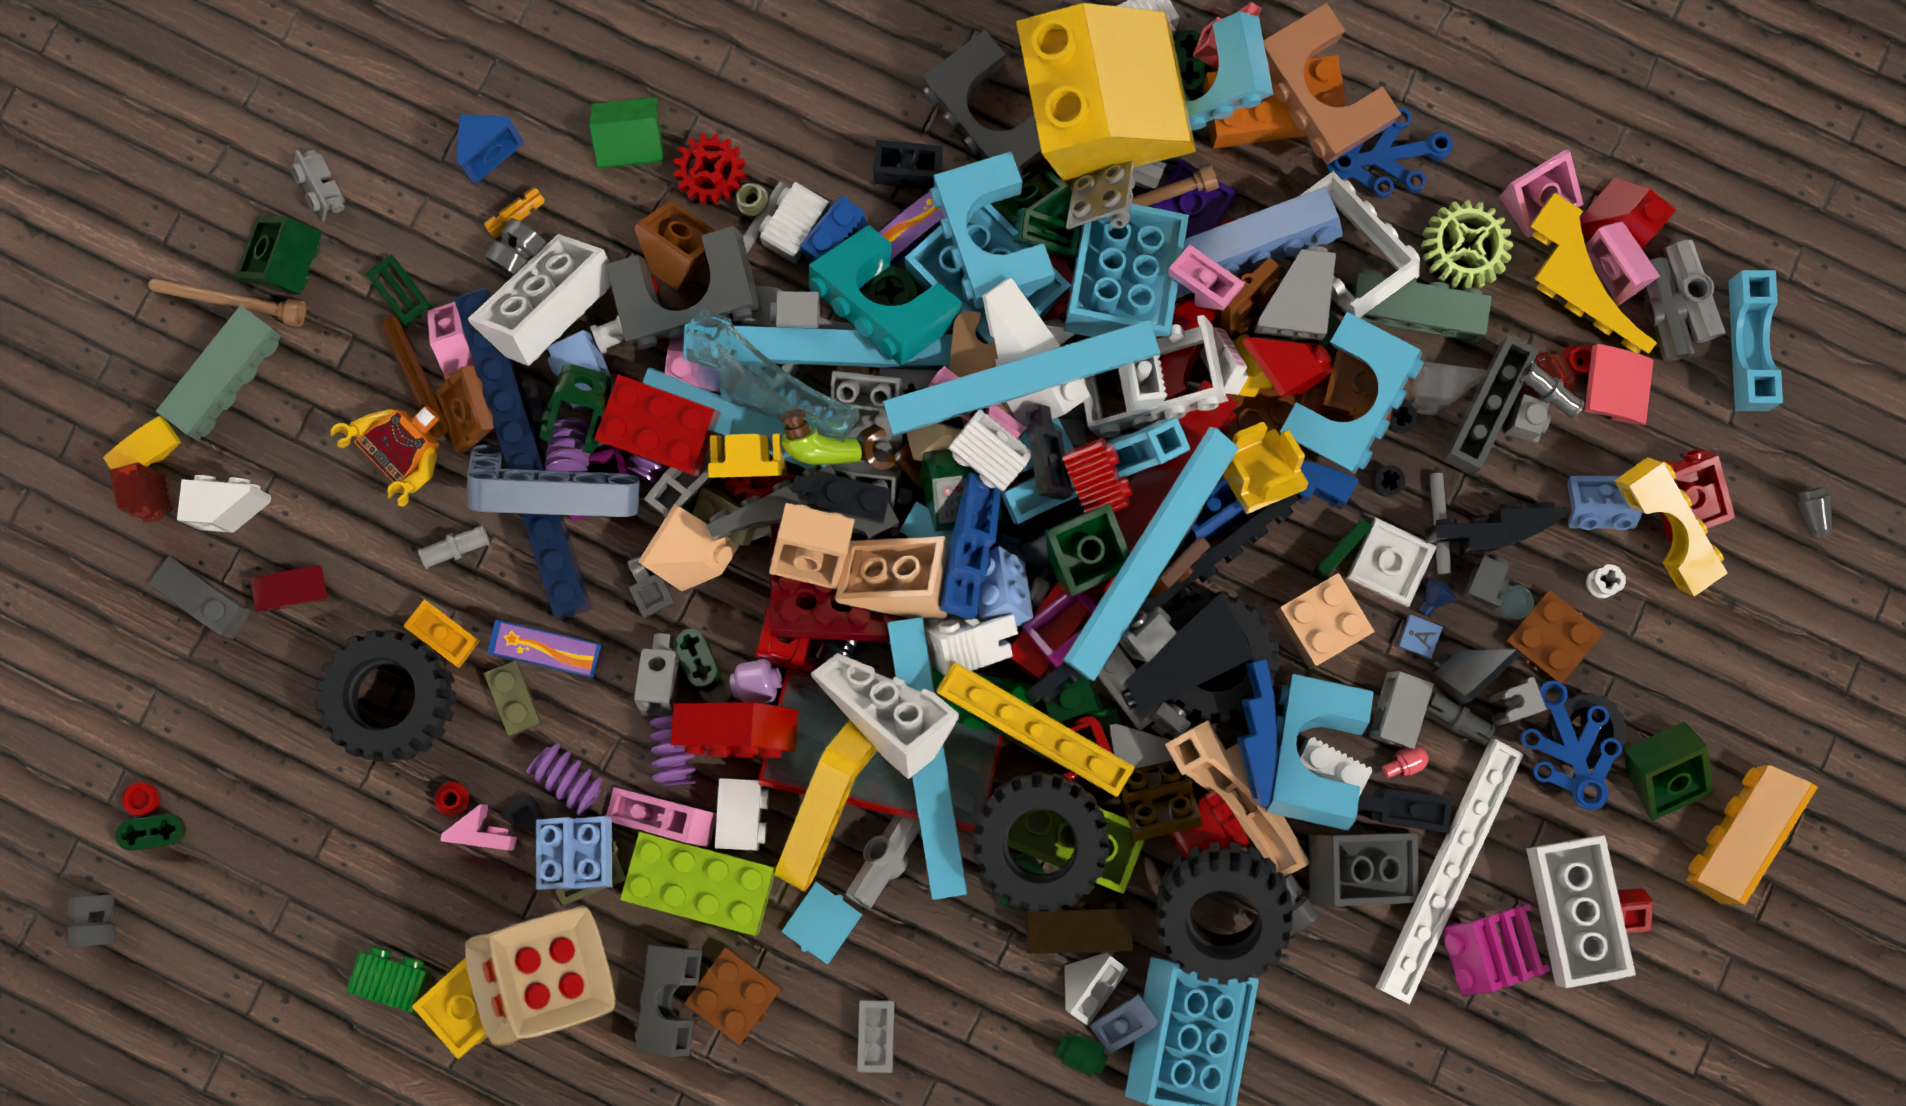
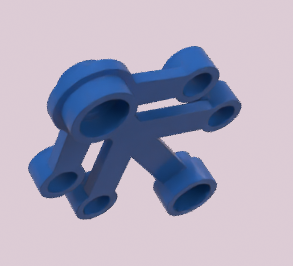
[1326,108,1453,199]
[1520,681,1622,810]

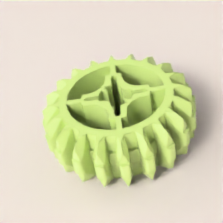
[1421,200,1513,289]

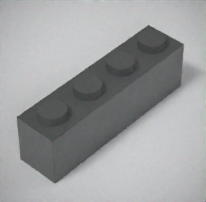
[1442,335,1539,476]

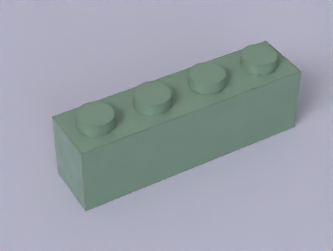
[1351,270,1492,343]
[156,305,282,441]

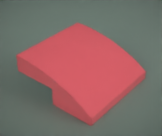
[1584,344,1654,426]

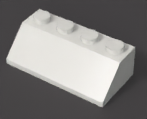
[468,234,611,366]

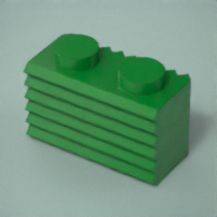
[346,946,432,1013]

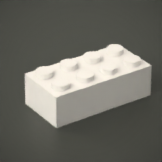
[1526,836,1636,988]

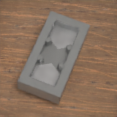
[857,1000,895,1073]

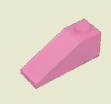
[606,787,717,847]

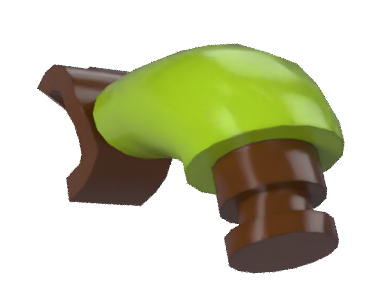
[779,409,897,470]

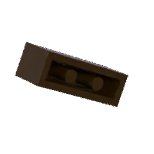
[1026,901,1133,954]

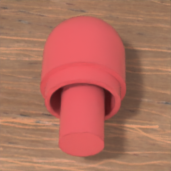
[1381,745,1429,779]

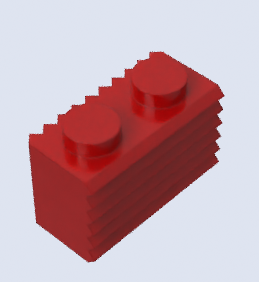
[1062,437,1133,513]

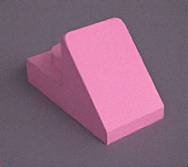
[1168,245,1245,310]
[440,804,518,851]

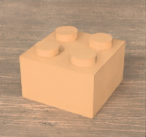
[769,503,855,590]
[1275,573,1375,670]

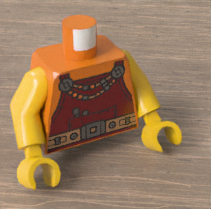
[330,405,440,507]

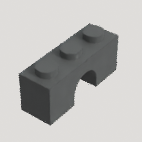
[635,945,702,1057]

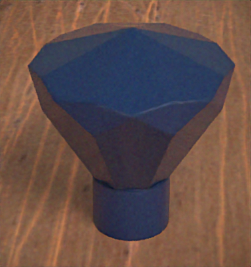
[1418,578,1456,617]

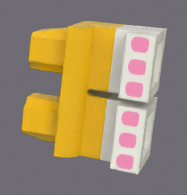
[1199,327,1273,397]

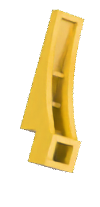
[1530,192,1657,354]

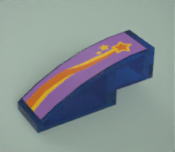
[878,187,944,266]

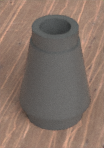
[1796,487,1833,538]

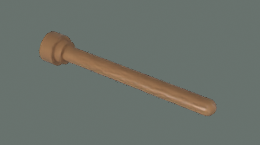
[1080,163,1219,230]
[148,279,306,327]

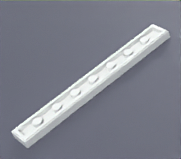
[1376,738,1524,1004]

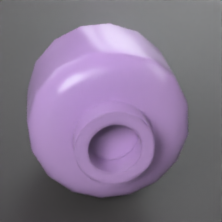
[730,659,783,704]

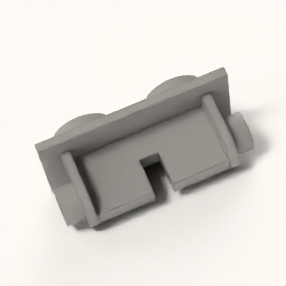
[291,150,345,222]

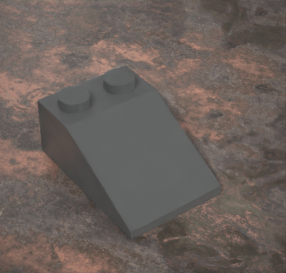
[1308,833,1419,907]

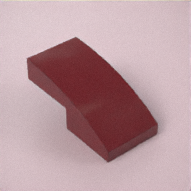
[250,565,327,613]

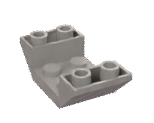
[831,371,905,509]

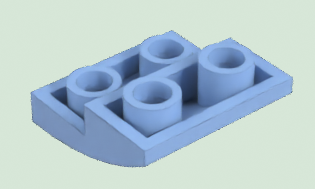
[536,816,612,890]

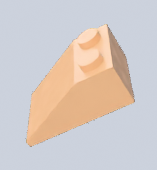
[835,537,950,619]

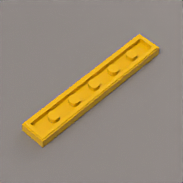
[936,661,1135,797]

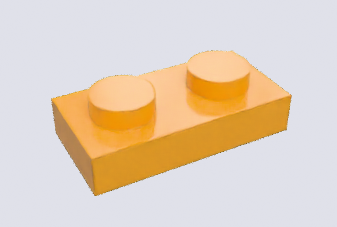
[403,599,480,668]

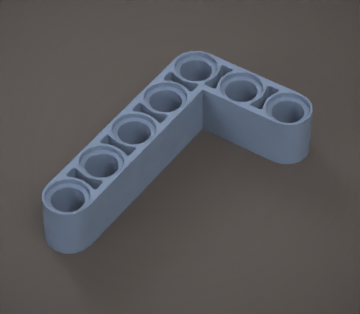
[467,444,640,517]

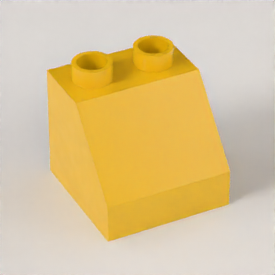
[1016,3,1196,184]

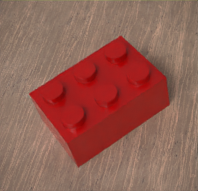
[594,374,721,477]
[670,703,798,758]

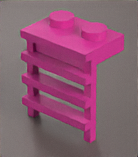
[1443,903,1550,996]

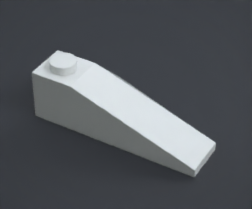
[982,278,1091,428]
[811,653,959,779]

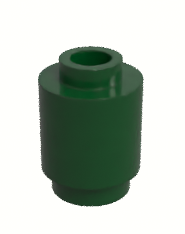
[1054,1031,1109,1078]

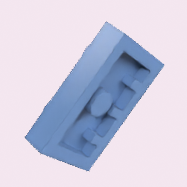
[1567,476,1642,530]

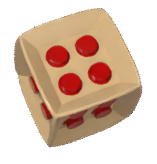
[465,906,615,1046]

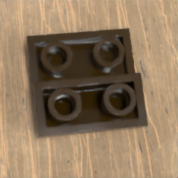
[1120,760,1202,842]

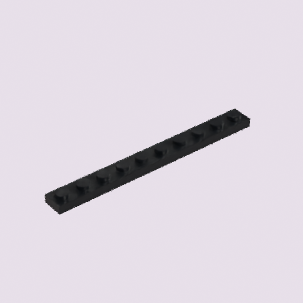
[1024,494,1300,706]

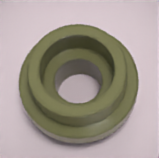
[736,183,769,216]

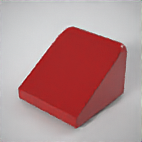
[1617,888,1653,933]

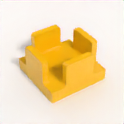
[1223,422,1308,514]
[708,434,787,477]
[412,958,488,1059]

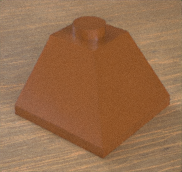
[634,200,715,291]

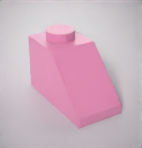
[427,302,475,376]

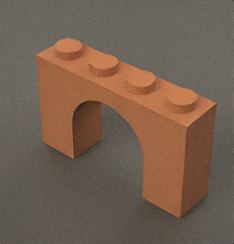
[1263,3,1401,165]

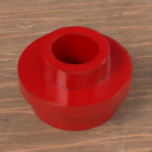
[434,782,470,816]

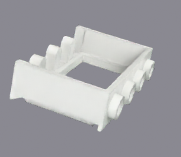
[1293,171,1420,318]
[1082,315,1228,438]

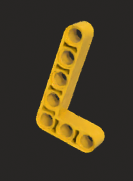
[774,720,877,892]

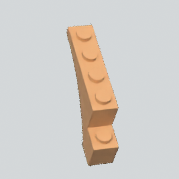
[1165,720,1310,877]

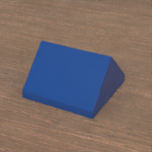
[457,114,525,185]

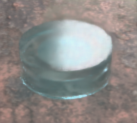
[1498,585,1534,620]

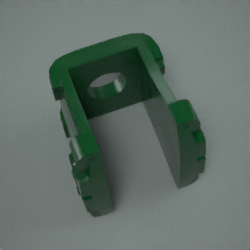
[539,364,612,454]

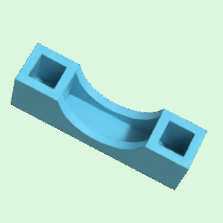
[1728,270,1783,411]

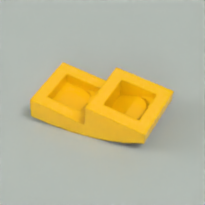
[103,416,181,484]

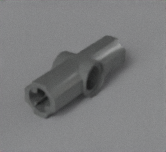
[1643,257,1694,362]

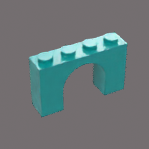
[808,225,962,366]

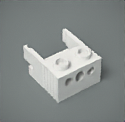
[923,607,1018,675]

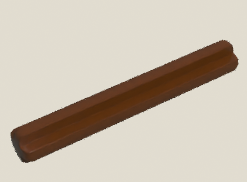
[380,315,448,438]

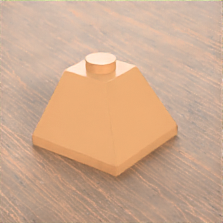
[638,504,739,591]

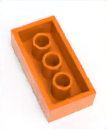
[1202,55,1347,149]

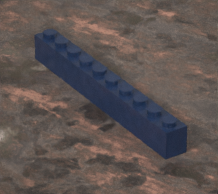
[454,288,593,620]

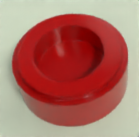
[122,782,161,816]

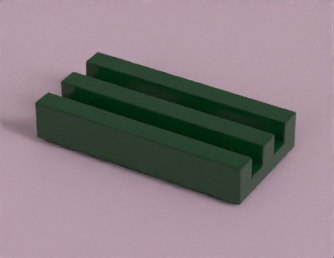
[1014,207,1080,261]
[365,254,433,327]
[1313,519,1372,580]

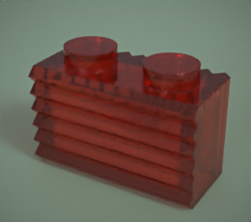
[109,462,173,523]

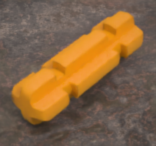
[484,187,545,238]

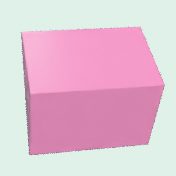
[1499,149,1584,238]
[1585,221,1660,306]

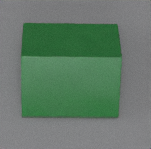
[589,97,664,169]

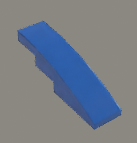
[940,473,1001,620]
[1236,659,1277,807]

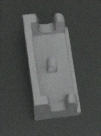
[1368,672,1434,749]
[1488,677,1547,726]

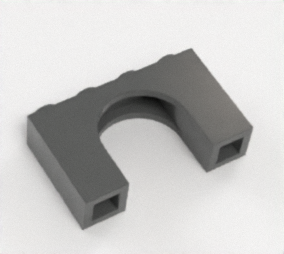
[922,30,1044,175]
[606,226,761,349]

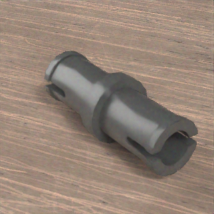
[1519,362,1584,418]
[1426,691,1495,745]

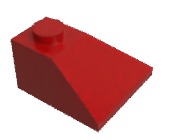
[1580,178,1676,249]
[1242,336,1334,397]

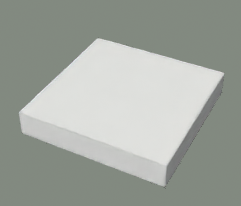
[1346,517,1437,608]

